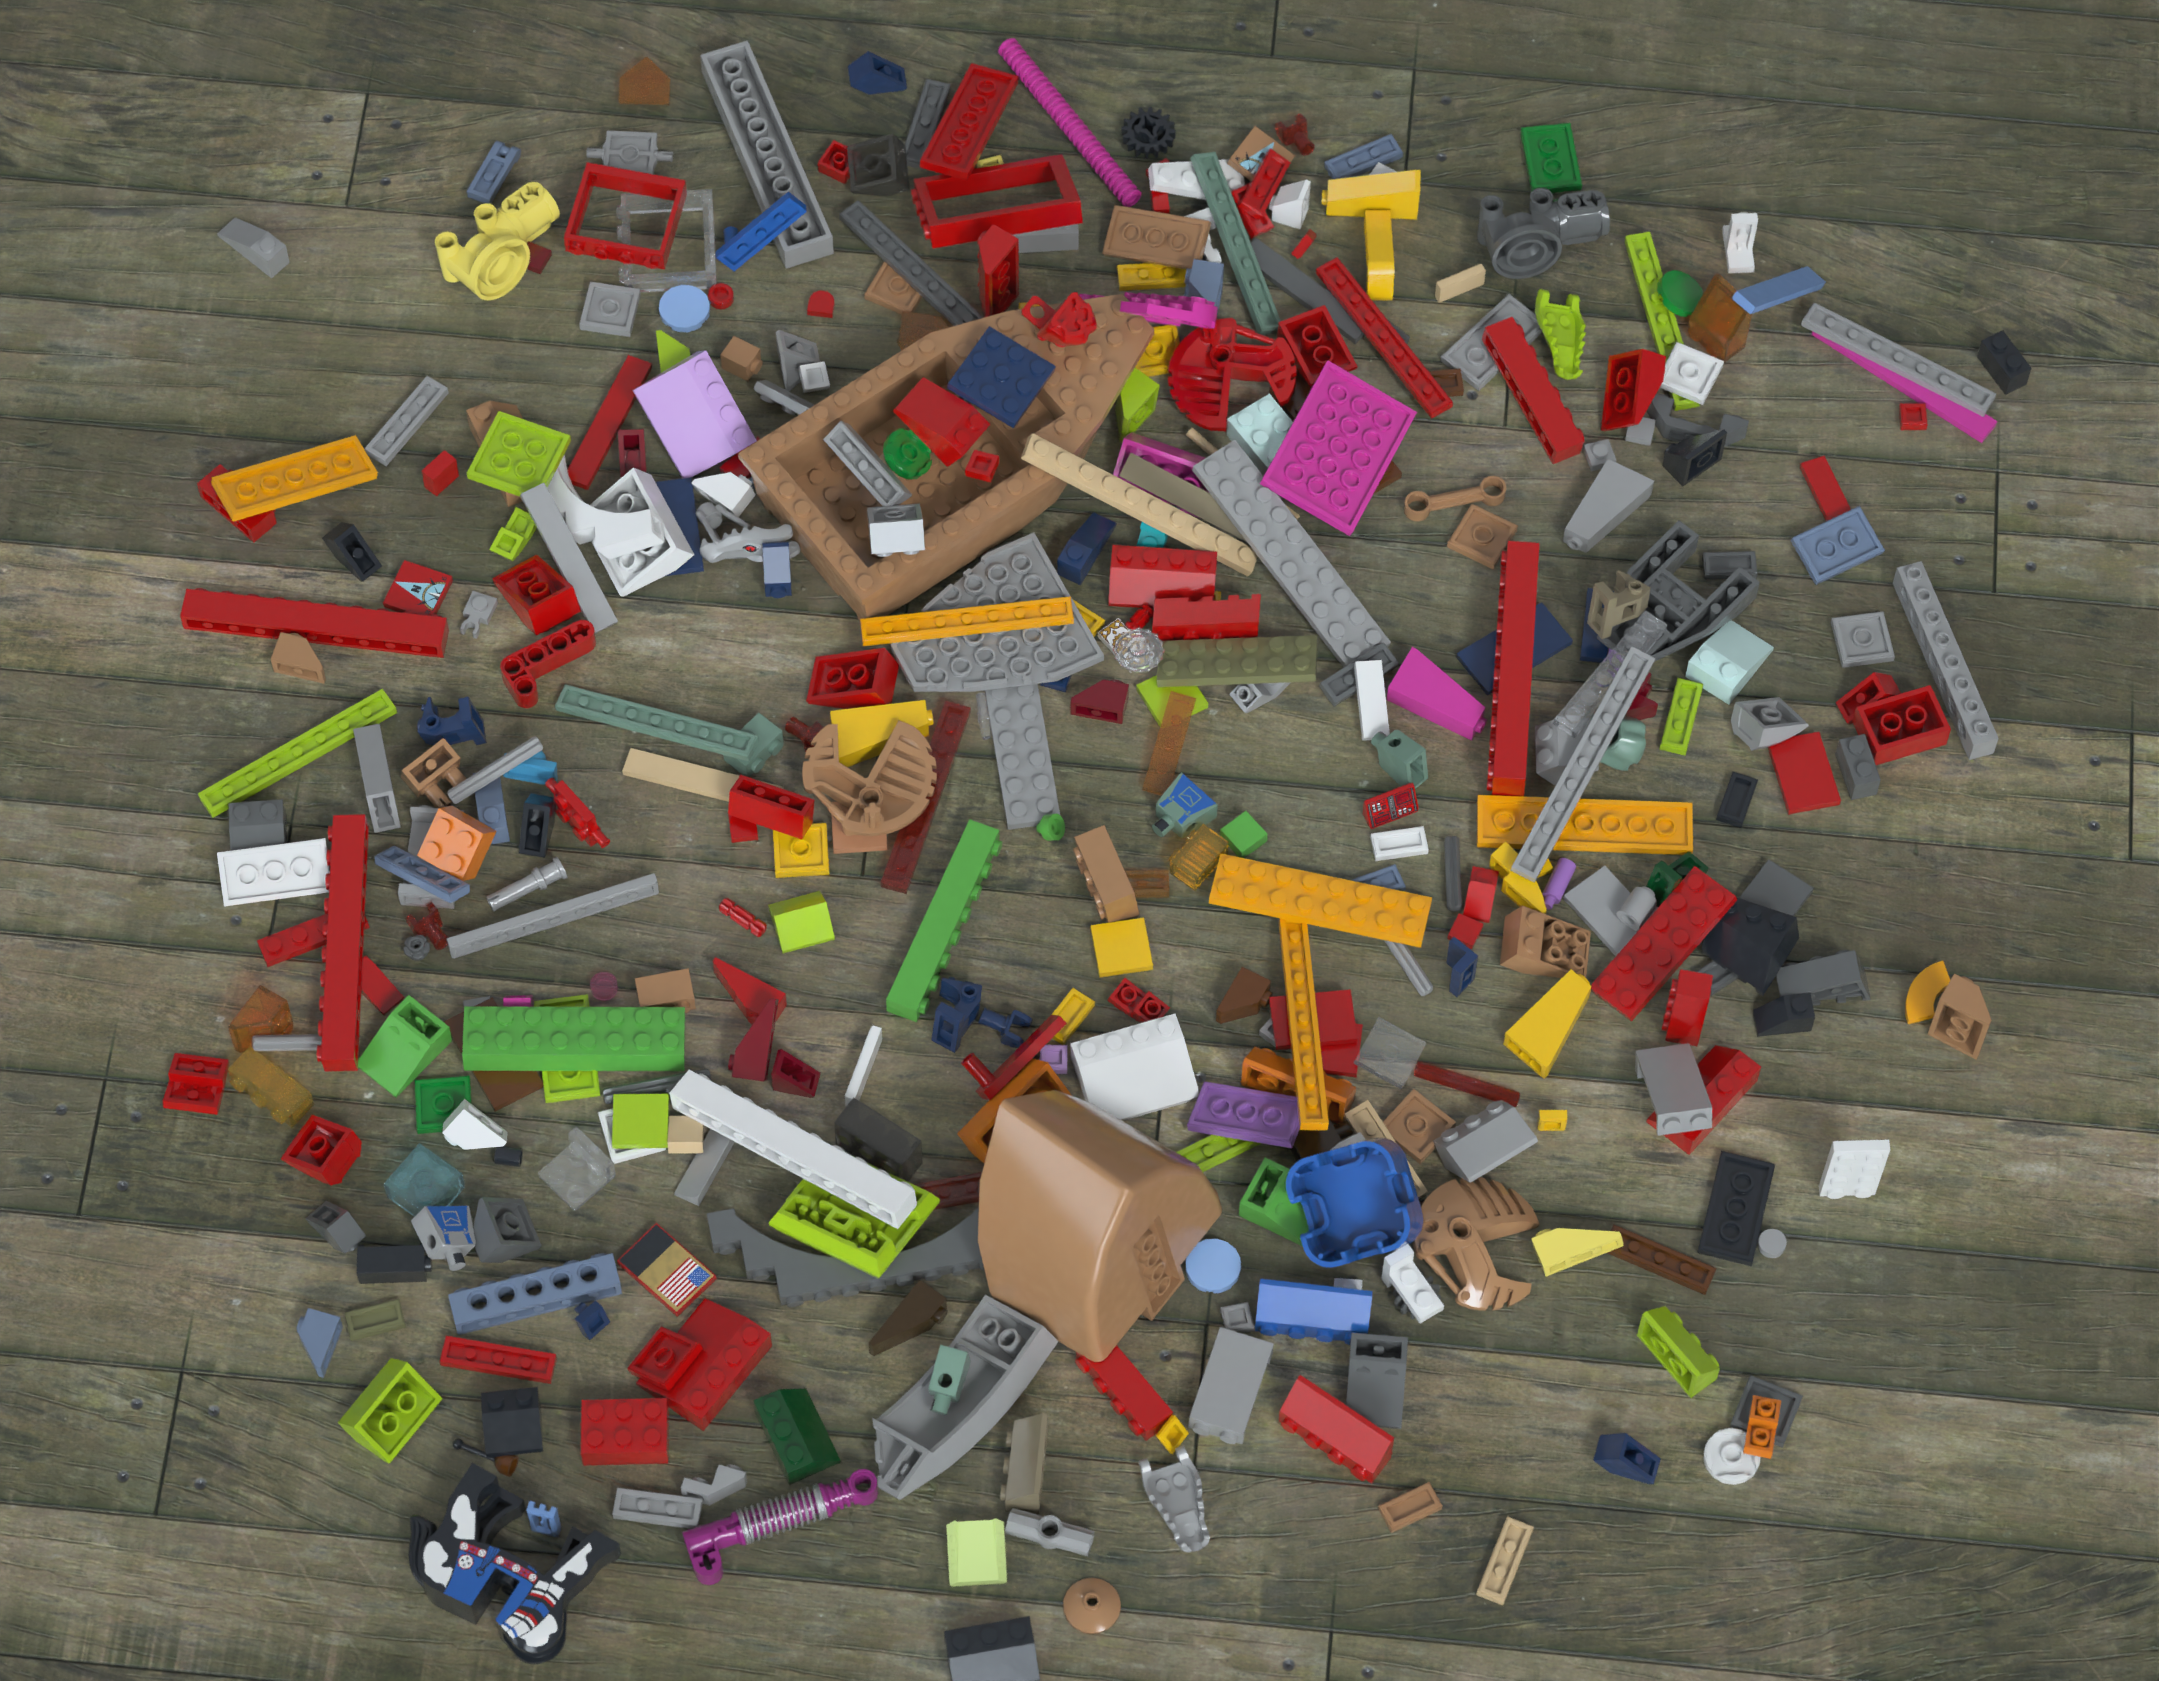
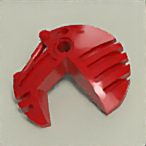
[1168,318,1297,432]

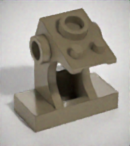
[1587,570,1651,639]

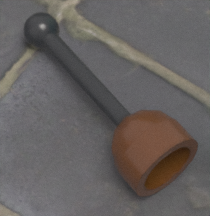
[452,1438,519,1477]

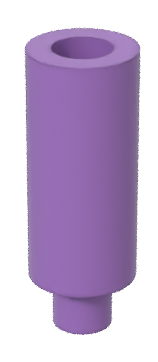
[1542,858,1576,910]

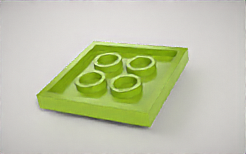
[467,411,571,497]

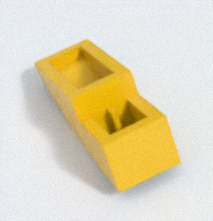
[1489,842,1546,914]

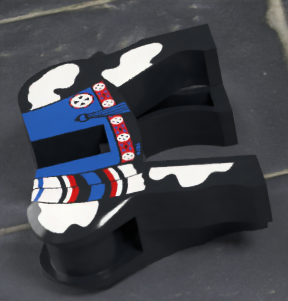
[408,1463,621,1664]

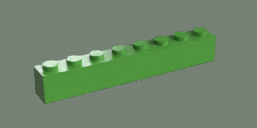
[886,819,1002,1022]

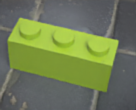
[1637,1306,1720,1398]
[338,1358,443,1464]

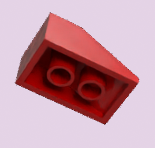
[1277,305,1358,387]
[1601,348,1666,432]
[893,377,991,467]
[492,555,581,636]
[806,648,899,709]

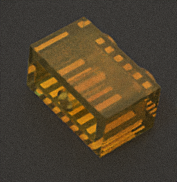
[1169,824,1229,891]

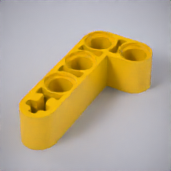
[1364,210,1394,301]

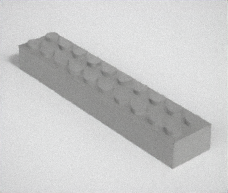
[700,40,834,269]

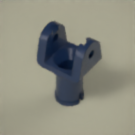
[978,1007,1032,1048]

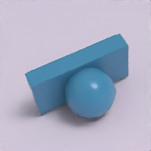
[503,750,558,785]

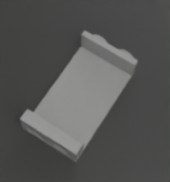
[398,805,465,909]
[1635,1043,1712,1136]
[1189,1327,1274,1444]

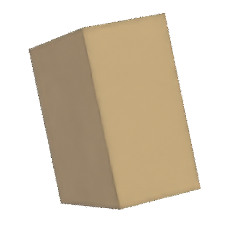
[668,1116,704,1153]

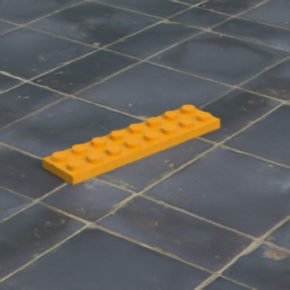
[1477,795,1693,855]
[1209,854,1432,948]

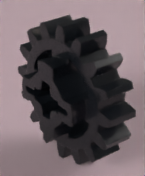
[1121,107,1176,159]

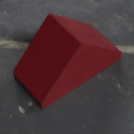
[771,1049,821,1098]

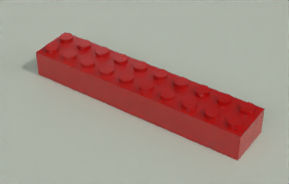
[1487,541,1540,797]

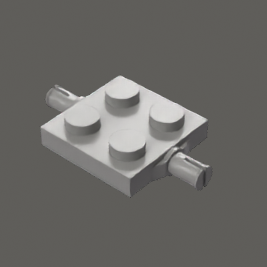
[587,131,673,174]

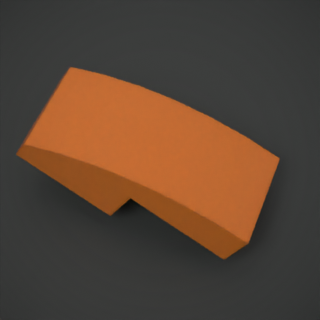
[1743,1395,1781,1459]

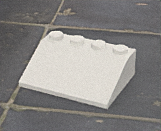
[590,468,694,597]
[1070,1014,1199,1121]

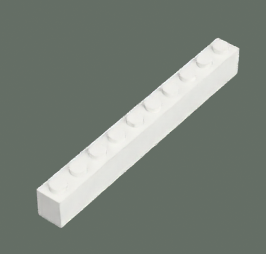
[670,1070,917,1229]

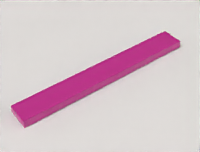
[1812,331,1997,443]

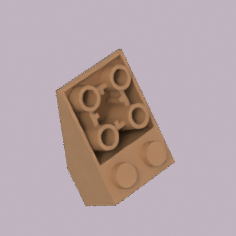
[1500,906,1591,978]

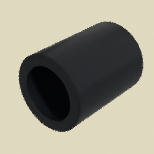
[495,1146,523,1167]

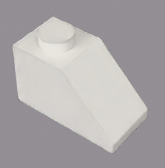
[1269,180,1311,229]
[692,472,756,517]
[443,1099,508,1150]

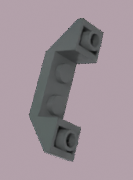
[1647,394,1749,447]

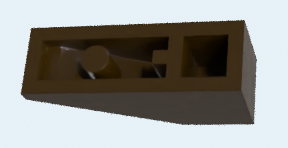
[869,1280,948,1356]

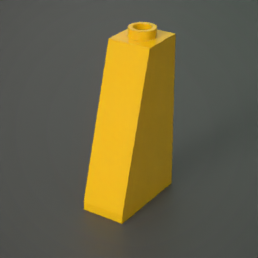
[1322,170,1421,220]
[830,700,933,767]
[1503,969,1591,1079]

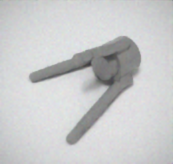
[696,502,751,545]

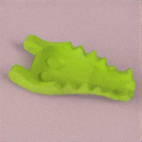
[1535,289,1586,380]

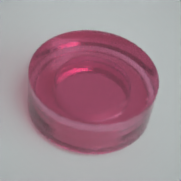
[590,972,618,1000]

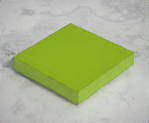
[1136,675,1208,730]
[612,1094,669,1149]

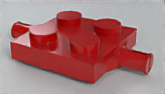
[545,777,610,848]

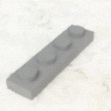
[365,376,449,466]

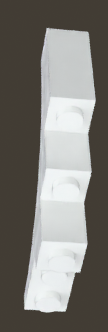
[547,455,664,559]

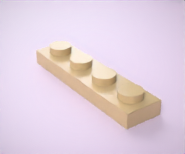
[1344,1100,1428,1199]

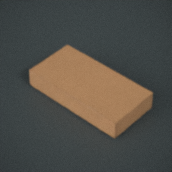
[1378,1482,1442,1533]

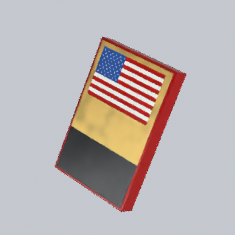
[617,1223,717,1317]

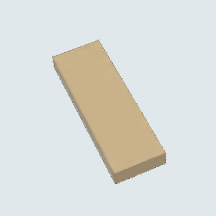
[1476,1516,1534,1605]

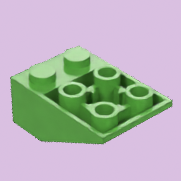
[358,995,452,1098]
[1239,1157,1309,1246]

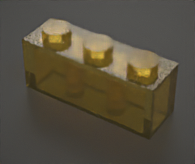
[228,1046,314,1128]

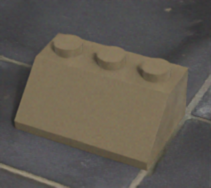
[1000,1413,1048,1514]

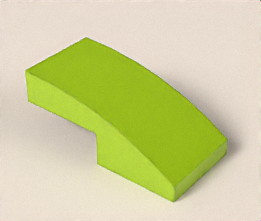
[489,507,537,561]

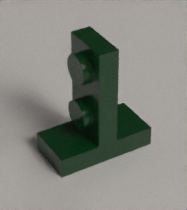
[1646,852,1709,907]

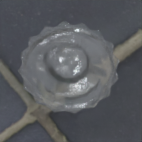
[1113,627,1165,673]

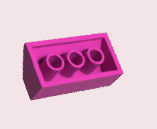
[1113,432,1209,518]

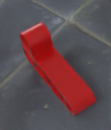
[500,620,596,709]

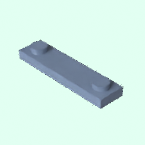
[375,846,470,903]

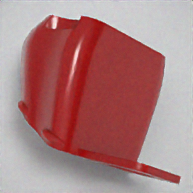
[1021,292,1097,347]

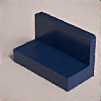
[1446,937,1478,997]

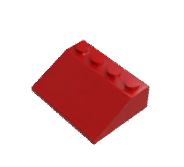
[636,1298,772,1432]

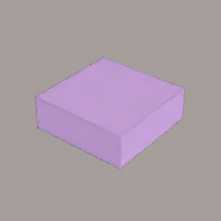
[1040,1045,1067,1074]

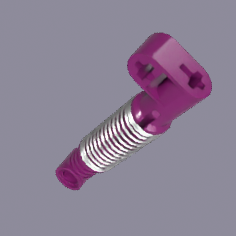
[682,1469,878,1585]

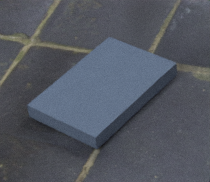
[1790,506,1885,585]

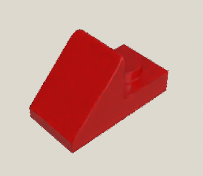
[1463,866,1499,923]

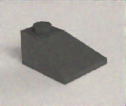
[473,1197,542,1263]

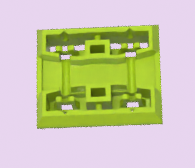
[769,1157,940,1279]

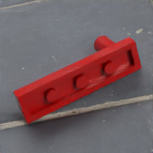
[961,1015,1067,1100]

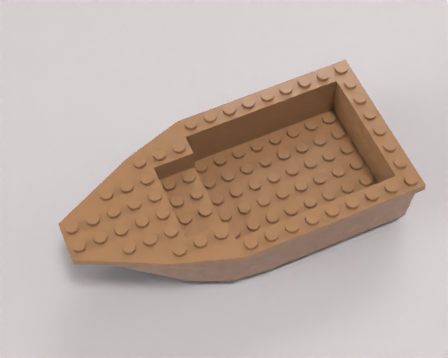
[738,294,1154,621]

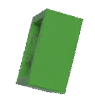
[1220,811,1268,858]

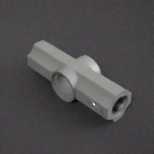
[1005,1508,1095,1556]

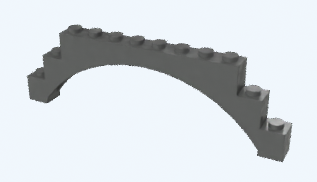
[707,1207,985,1307]

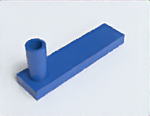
[716,191,807,271]

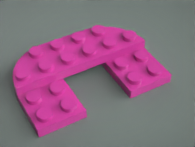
[1079,292,1218,329]

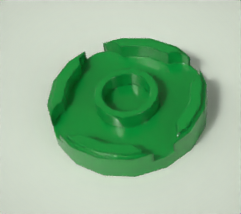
[1657,270,1705,317]
[883,428,932,480]

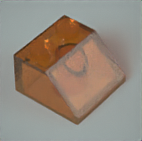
[228,985,294,1053]

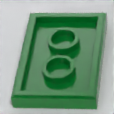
[1520,123,1582,193]

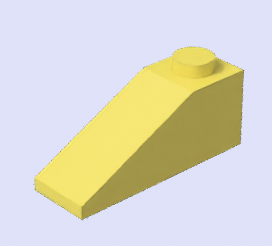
[1531,1228,1624,1276]

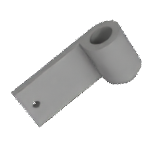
[1617,886,1658,932]

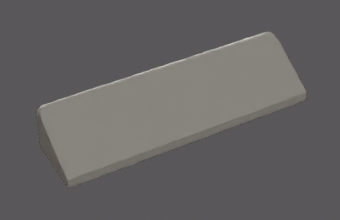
[823,421,912,506]
[674,1129,735,1206]

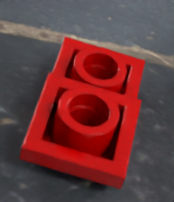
[1107,978,1170,1023]

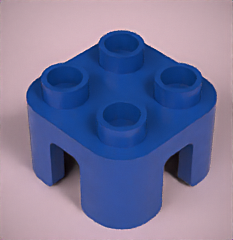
[1286,1138,1423,1268]

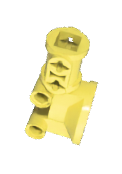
[435,182,560,300]

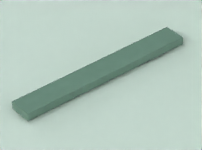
[1190,152,1281,335]
[555,684,760,762]

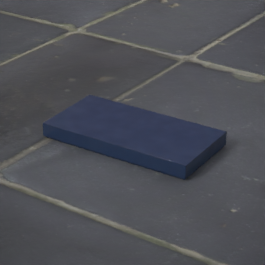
[655,478,704,576]
[1456,602,1573,696]

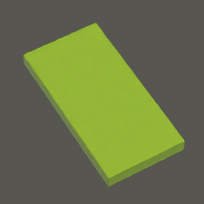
[534,994,601,1103]

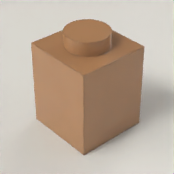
[720,336,763,381]

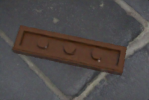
[1607,1224,1717,1295]

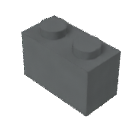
[1835,734,1881,800]

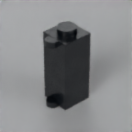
[357,1243,432,1284]

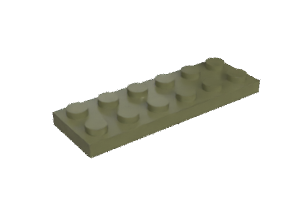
[1157,635,1318,687]

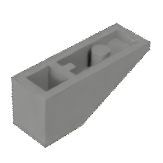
[217,218,290,278]

